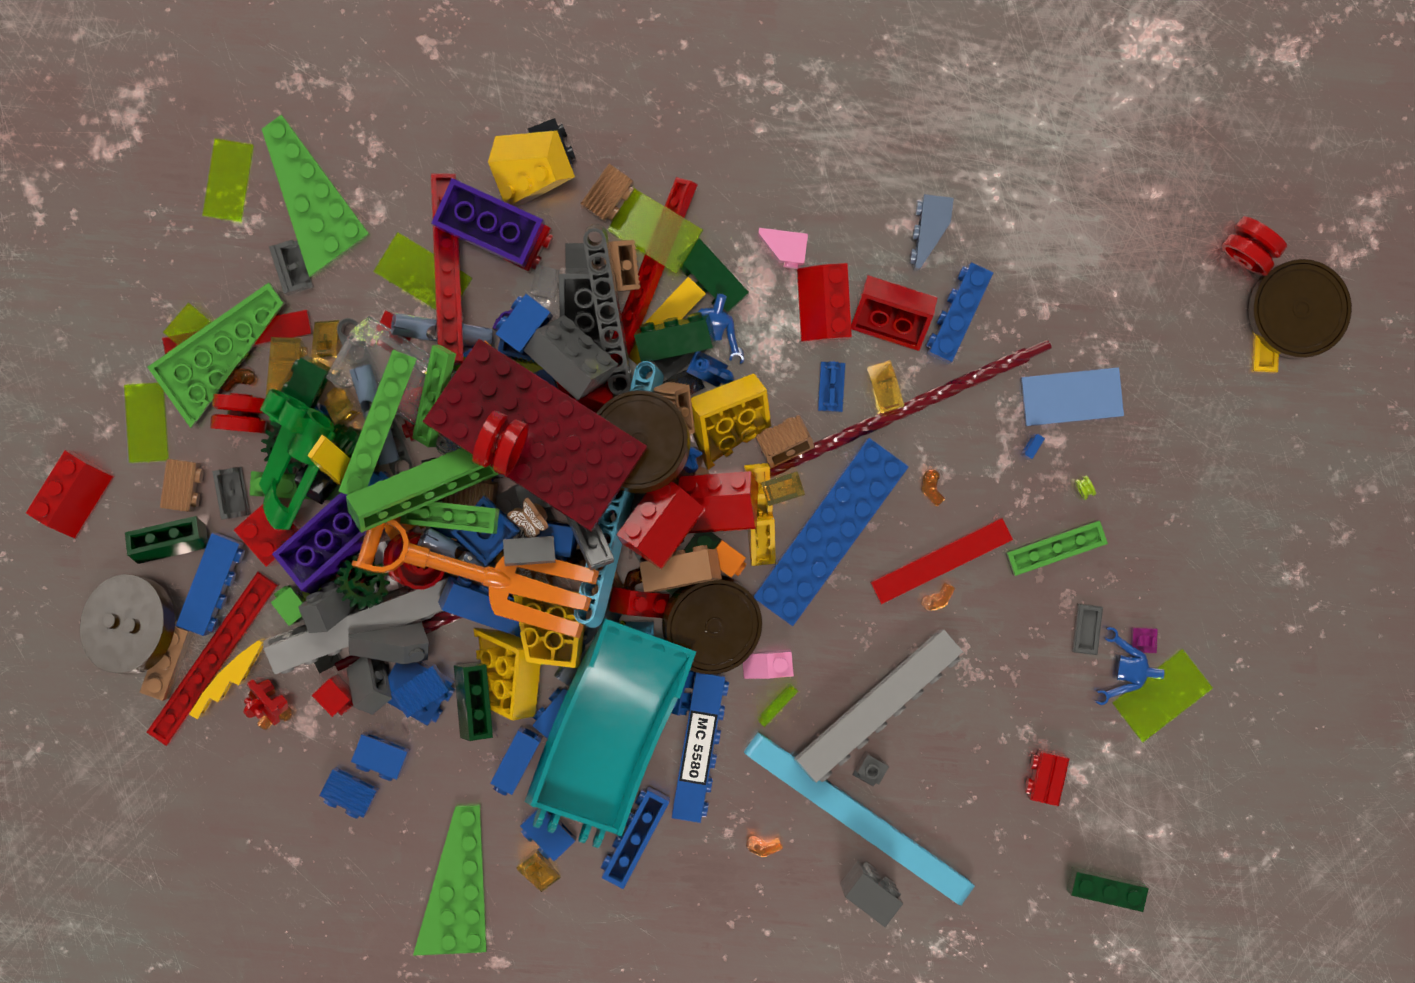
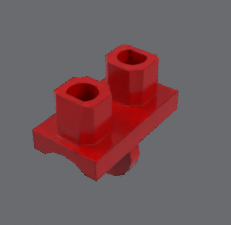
[243,679,288,726]

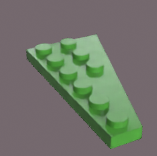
[262,115,370,278]
[147,283,284,428]
[413,804,487,956]

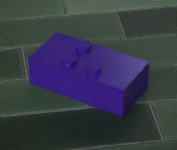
[431,178,545,268]
[272,493,385,594]

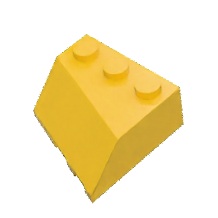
[488,130,575,206]
[691,373,771,470]
[513,590,585,668]
[473,628,541,721]

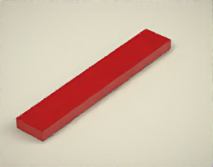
[162,310,313,354]
[870,518,1013,604]

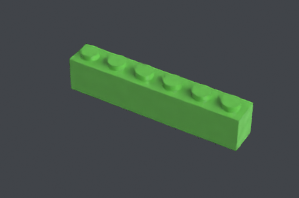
[338,349,417,495]
[346,448,498,533]

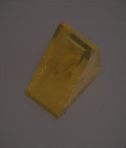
[311,320,342,360]
[867,361,905,414]
[761,471,805,506]
[516,847,561,892]

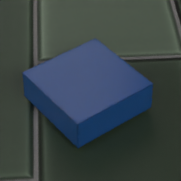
[1021,434,1045,459]

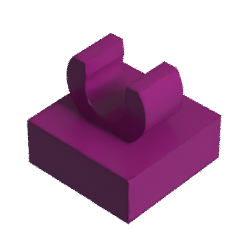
[1131,627,1158,653]

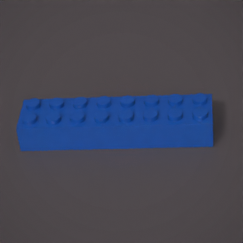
[752,438,909,626]

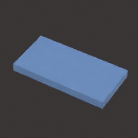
[1021,367,1124,426]

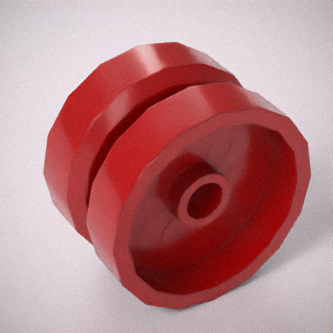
[1221,216,1287,276]
[210,393,267,434]
[472,411,529,476]
[383,531,445,590]

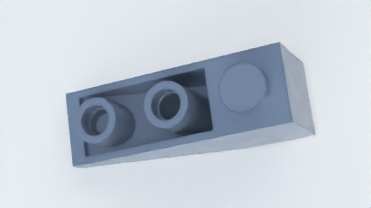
[910,194,954,271]

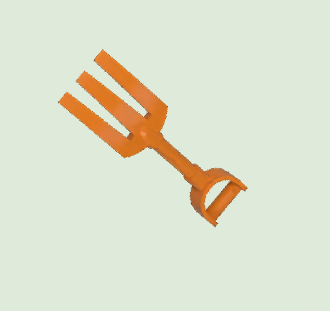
[352,520,599,638]

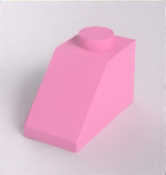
[758,228,808,269]
[742,650,794,679]

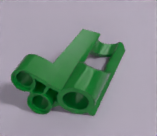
[259,388,336,530]

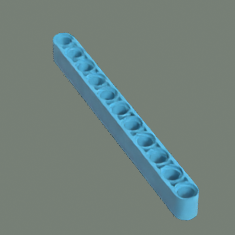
[574,361,664,628]
[744,732,975,906]

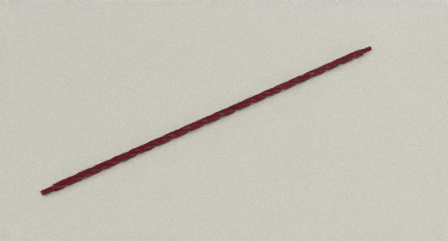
[334,340,1052,671]

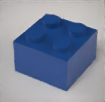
[495,294,553,356]

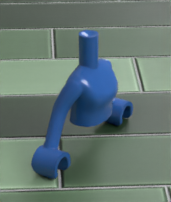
[698,294,744,364]
[1095,627,1165,705]

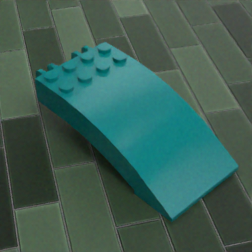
[524,618,696,848]

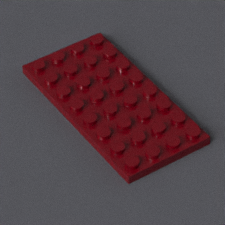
[422,339,648,532]

